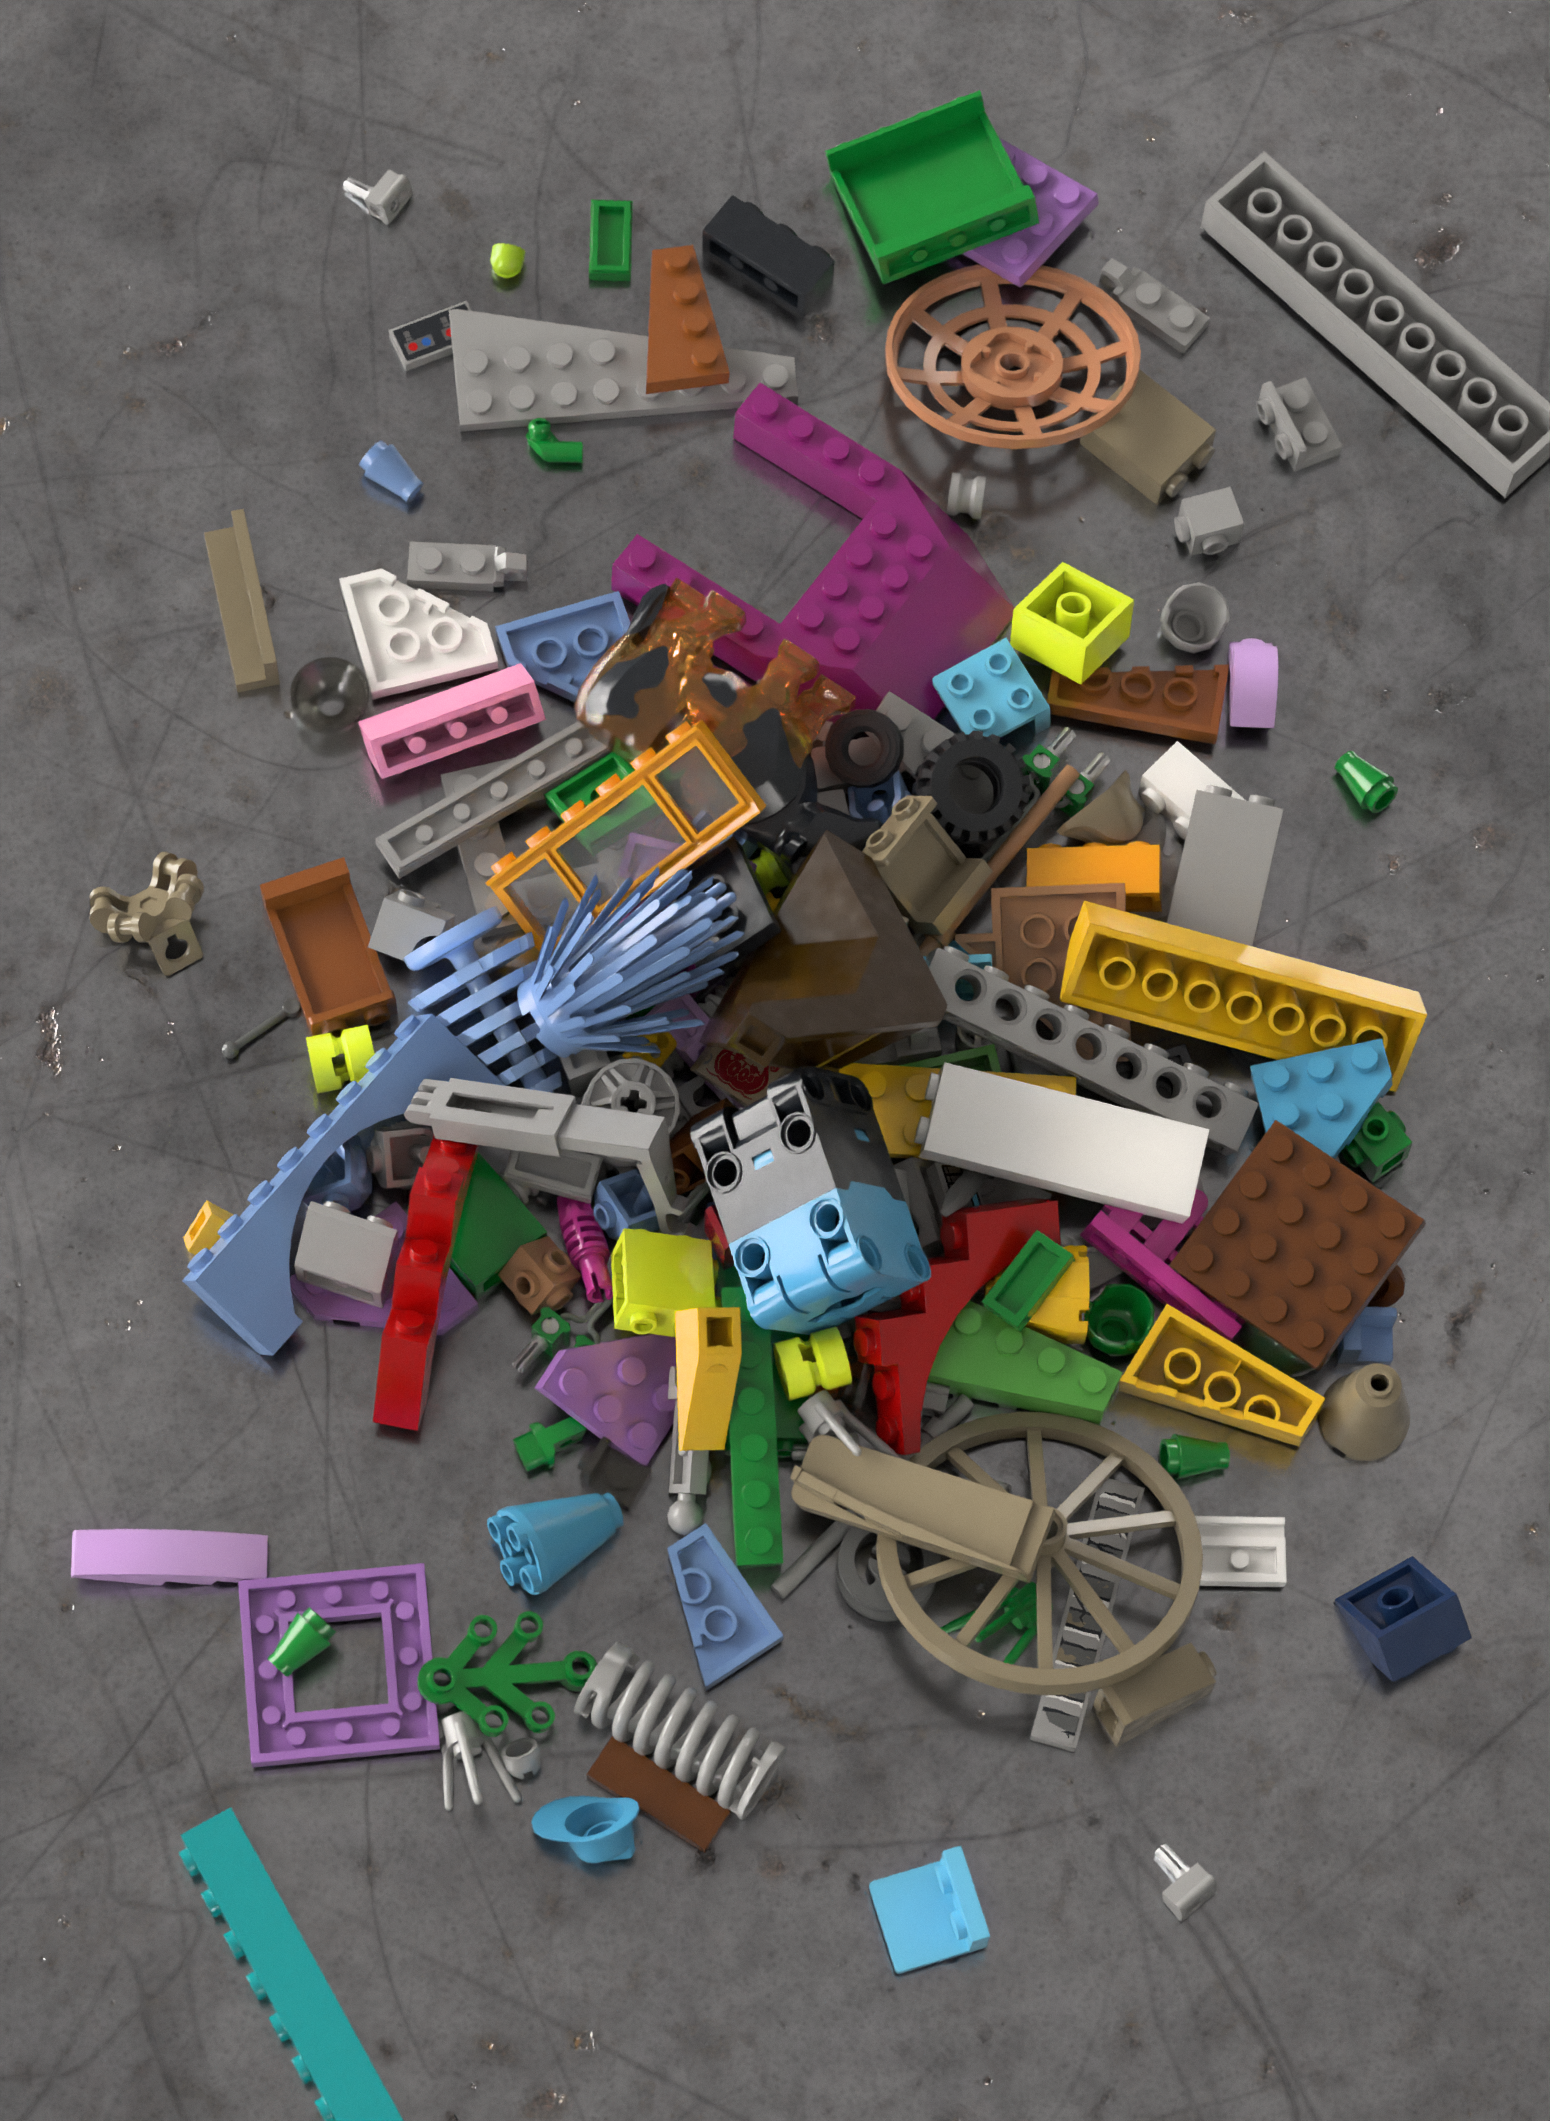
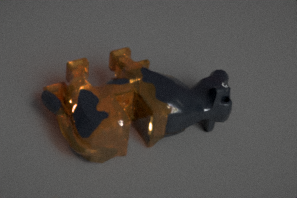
[574,577,883,882]

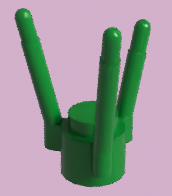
[940,1581,1053,1664]

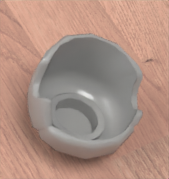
[1160,582,1230,653]

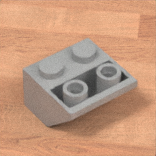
[294,1201,401,1309]

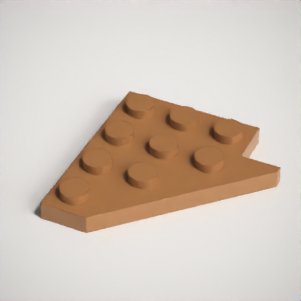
[955,883,1131,1062]

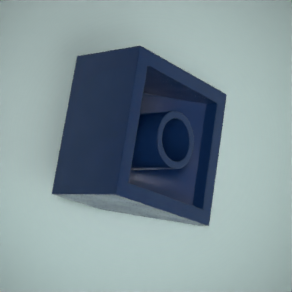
[1334,1556,1472,1682]

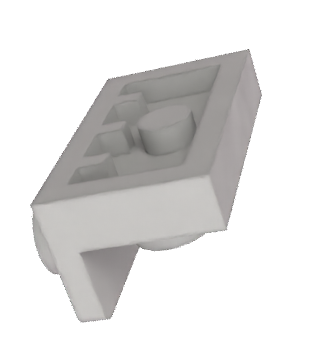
[1256,377,1342,472]

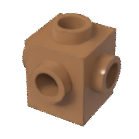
[498,1236,582,1315]

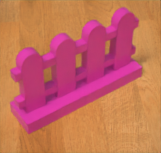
[1080,1189,1245,1341]

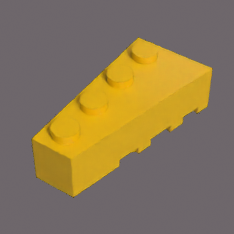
[1119,1304,1325,1447]

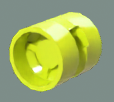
[306,1025,374,1094]
[773,1327,852,1401]

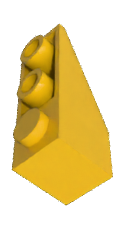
[675,1307,742,1451]

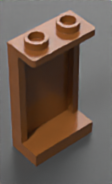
[260,857,398,1038]

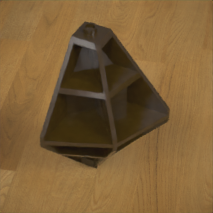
[699,830,948,1072]

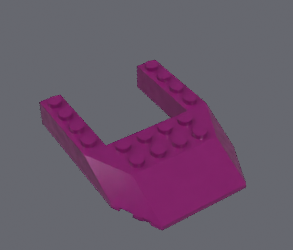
[611,383,1015,724]

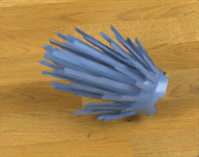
[517,866,745,1058]

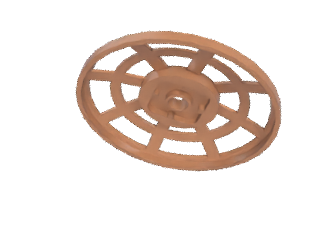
[885,265,1141,449]

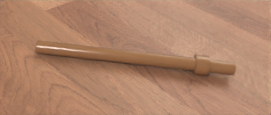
[918,765,1080,956]

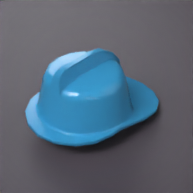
[531,1796,640,1863]

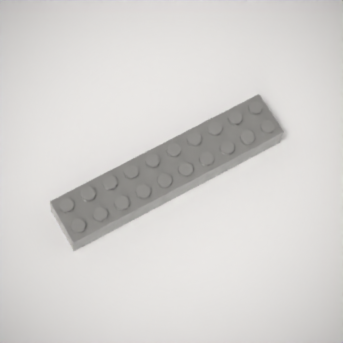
[1201,151,1550,498]

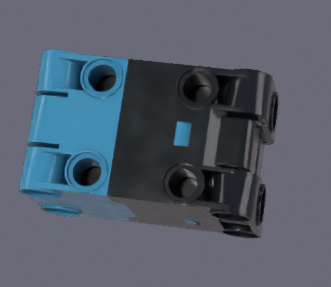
[690,1065,931,1335]

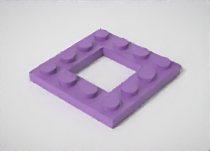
[238,1563,440,1768]

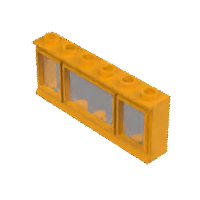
[485,720,767,956]

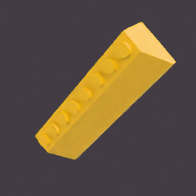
[1060,901,1427,1092]

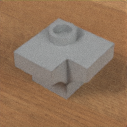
[368,889,456,961]

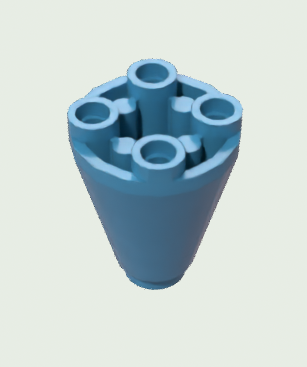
[487,1493,623,1595]

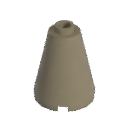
[1319,1363,1410,1461]

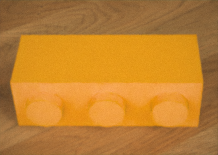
[1026,841,1162,912]

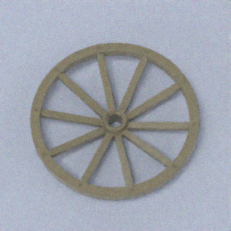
[876,1412,1203,1695]

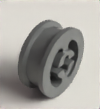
[836,1518,940,1622]

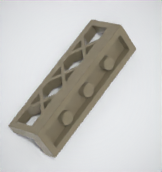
[204,509,280,693]

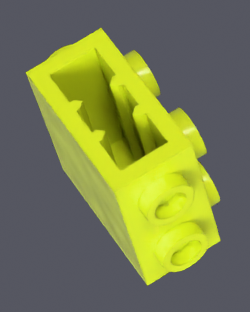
[611,1228,721,1337]

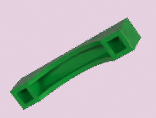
[720,1286,784,1569]

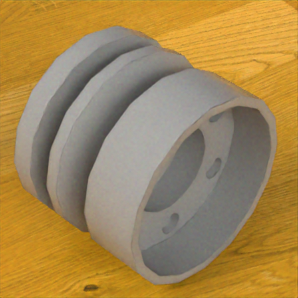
[580,1058,680,1167]

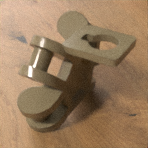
[89,851,204,976]

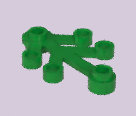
[417,1611,597,1737]

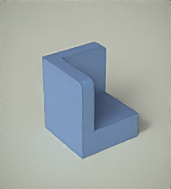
[1337,1307,1397,1365]

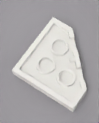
[340,569,499,700]

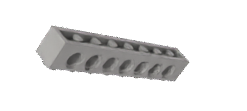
[925,946,1259,1156]

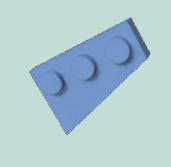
[667,1523,784,1691]

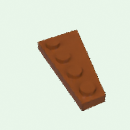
[646,245,730,394]
[1047,664,1230,744]

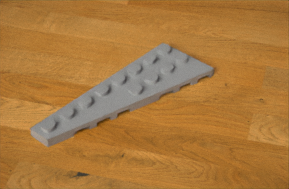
[449,309,799,432]

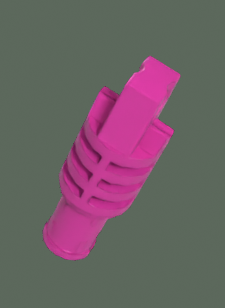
[557,1196,613,1303]

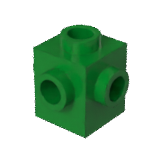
[1341,1102,1412,1183]

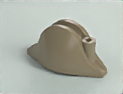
[1056,770,1145,846]

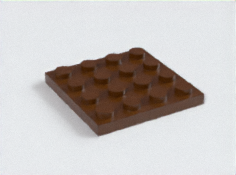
[1169,1120,1426,1371]

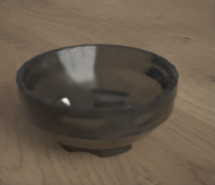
[290,657,370,734]

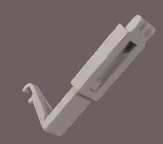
[404,1078,696,1237]

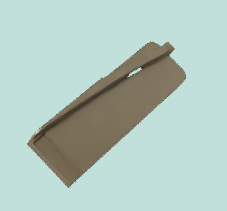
[790,1435,1056,1583]

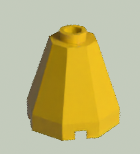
[984,1245,1090,1344]

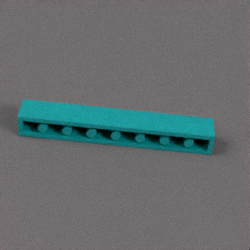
[178,1807,404,2121]

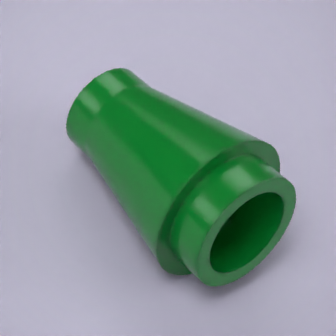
[1335,751,1398,813]
[1159,1434,1230,1480]
[267,1607,337,1677]

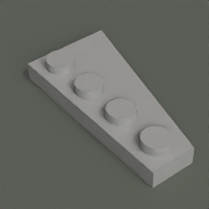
[865,691,1032,854]

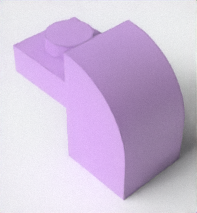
[1228,638,1278,728]

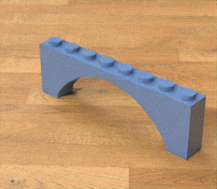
[182,1014,505,1355]

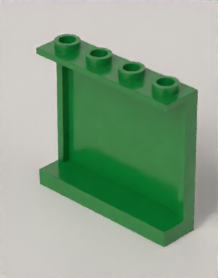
[825,90,1039,285]

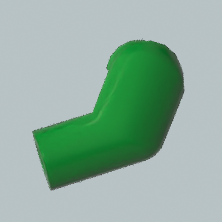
[526,418,583,463]

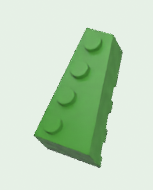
[927,1300,1123,1425]

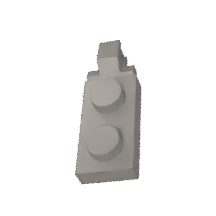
[1099,258,1210,354]
[407,542,528,592]

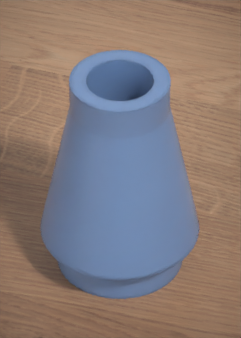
[359,440,424,502]

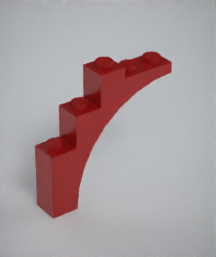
[373,1136,479,1431]
[853,1197,1061,1455]

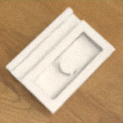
[1195,1516,1287,1587]

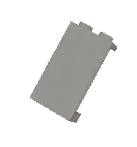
[1166,785,1283,946]

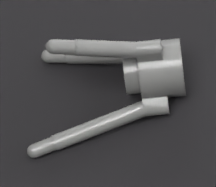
[798,1390,902,1459]
[439,1712,522,1811]

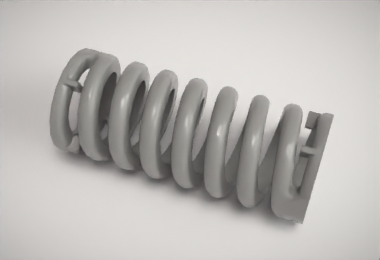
[574,1641,787,1820]

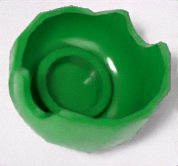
[1084,1283,1155,1356]

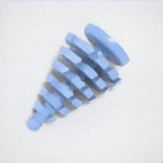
[403,906,562,1093]

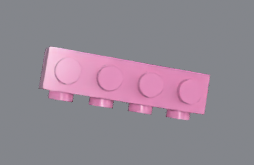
[358,663,546,779]

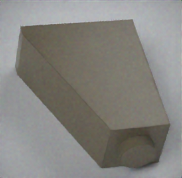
[1092,1642,1217,1748]

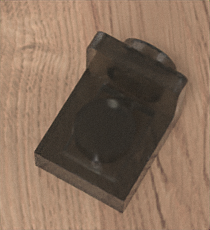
[577,1436,652,1512]

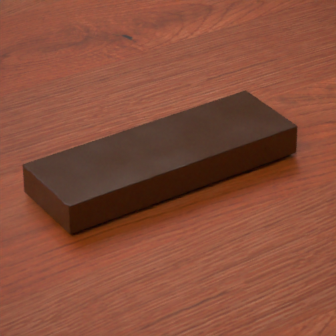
[587,1735,731,1853]

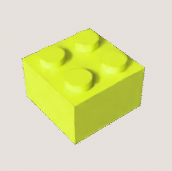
[1010,562,1134,684]

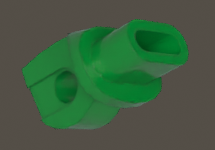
[512,1417,587,1471]

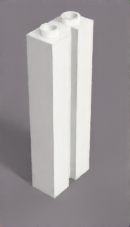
[914,1062,1210,1224]

